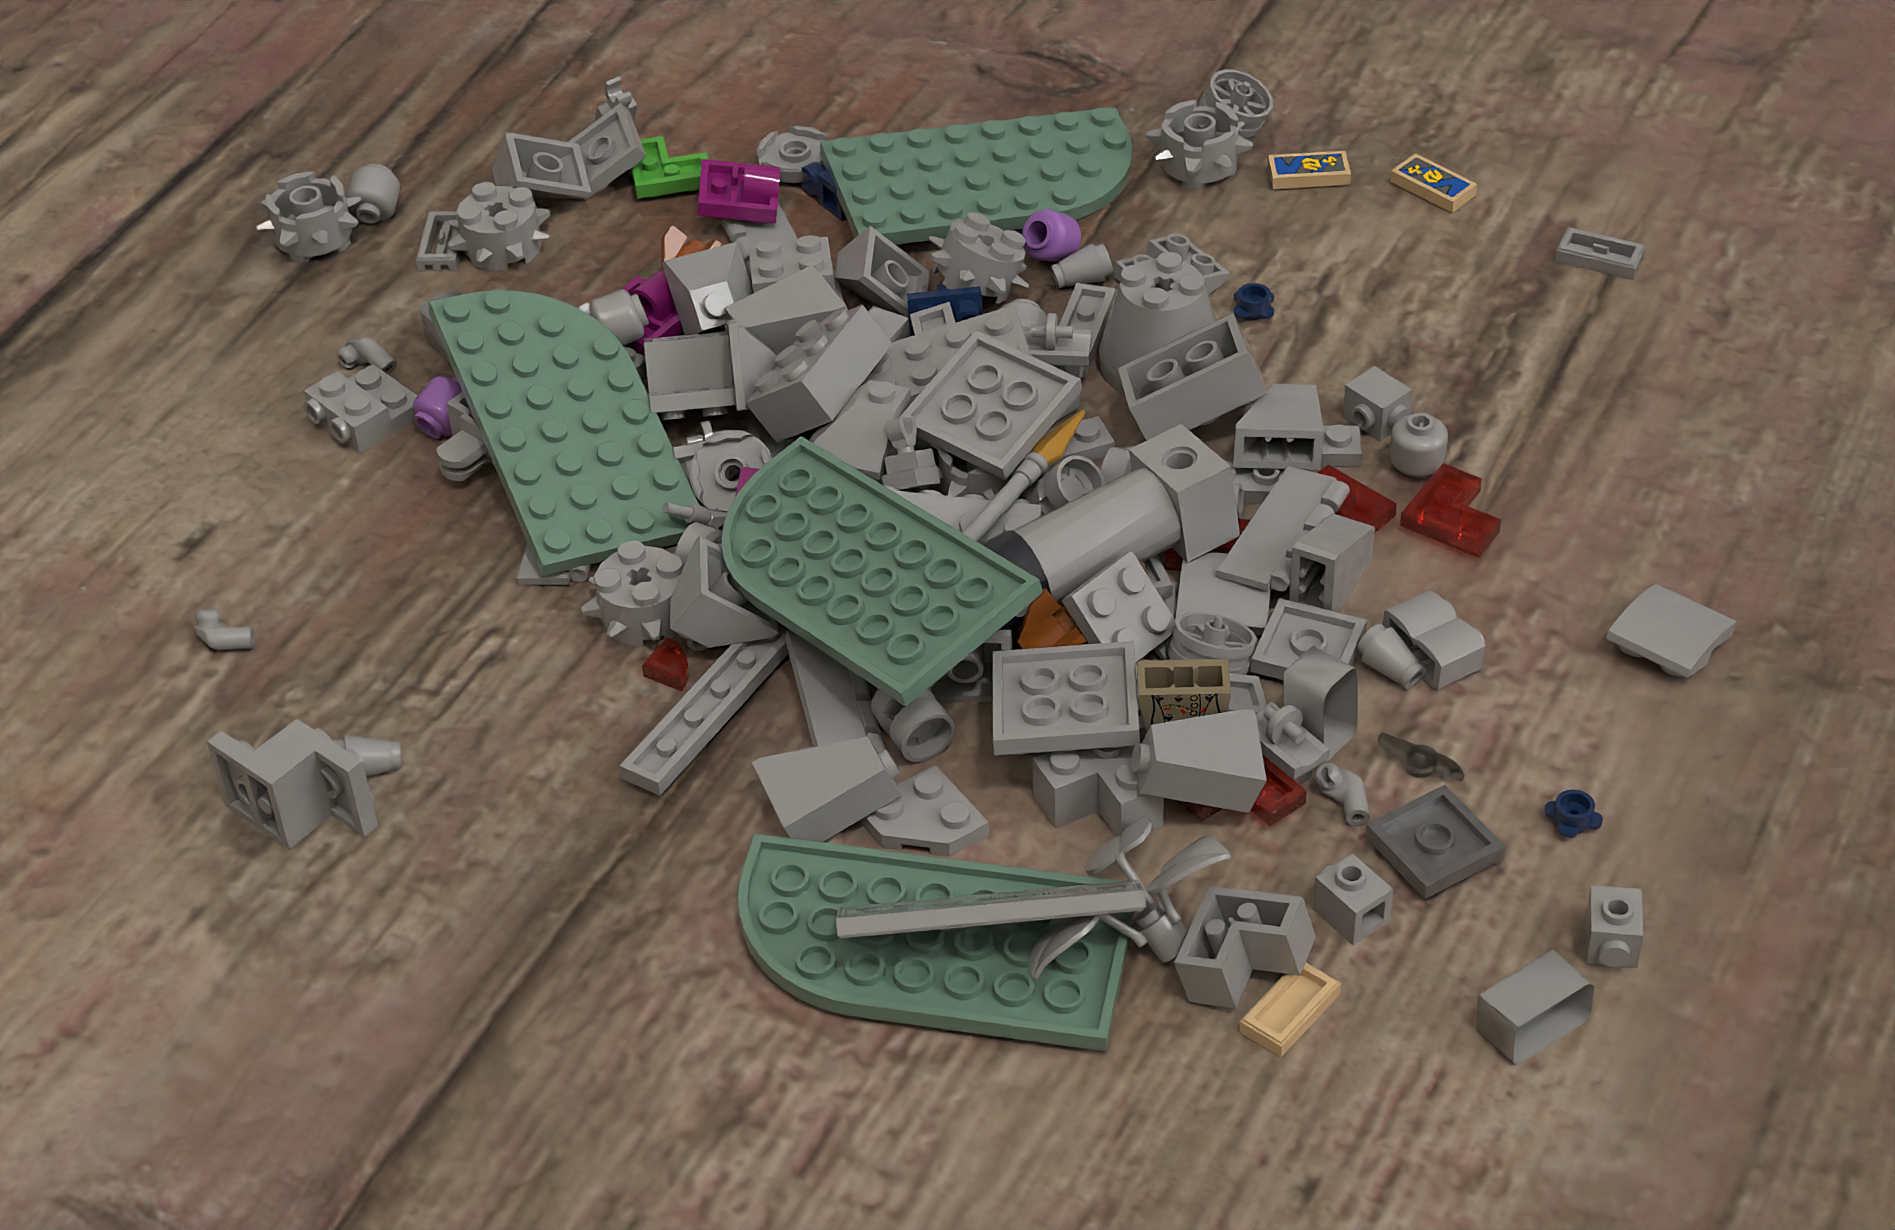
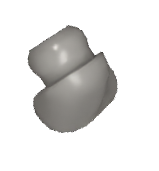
[337,337,397,374]
[1315,763,1370,826]

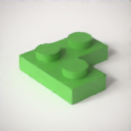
[631,136,709,199]

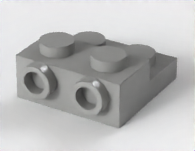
[303,364,417,453]

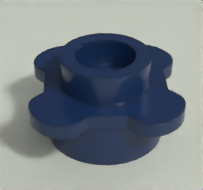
[1233,283,1274,320]
[1544,789,1603,838]

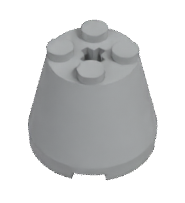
[1099,252,1216,395]

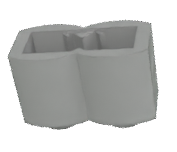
[1382,590,1486,689]

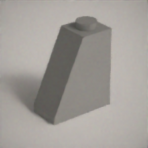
[725,265,848,354]
[1233,384,1324,470]
[1289,514,1375,613]
[1131,709,1267,813]
[752,736,902,842]

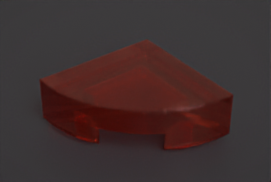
[642,637,689,691]

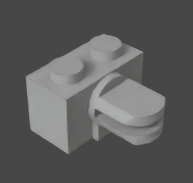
[436,392,494,481]

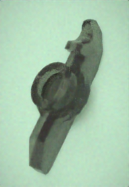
[1378,732,1465,781]

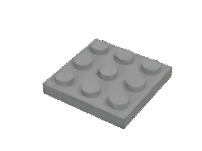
[899,330,1083,480]
[993,641,1140,755]

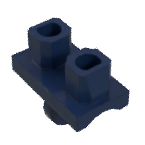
[907,285,983,336]

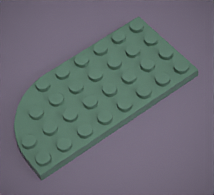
[820,107,1132,245]
[429,289,700,576]
[722,436,1043,707]
[738,833,1136,1052]

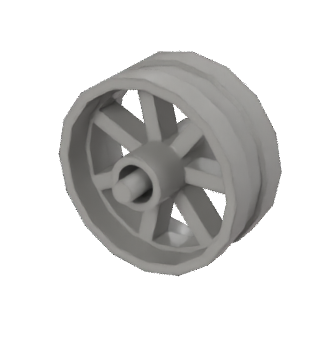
[1199,69,1273,138]
[1168,612,1257,675]

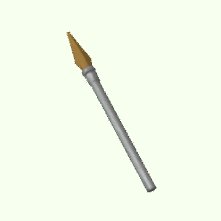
[962,410,1085,542]

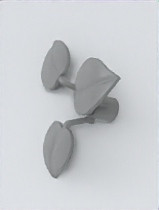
[1029,816,1232,982]

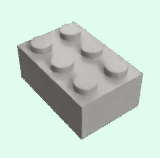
[746,305,892,442]
[1118,313,1268,441]

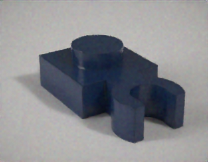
[801,162,846,221]

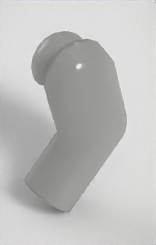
[194,608,255,650]

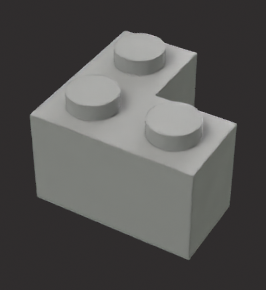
[1032,746,1164,836]
[1174,886,1316,1008]

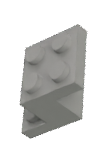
[644,331,736,420]
[207,718,378,849]

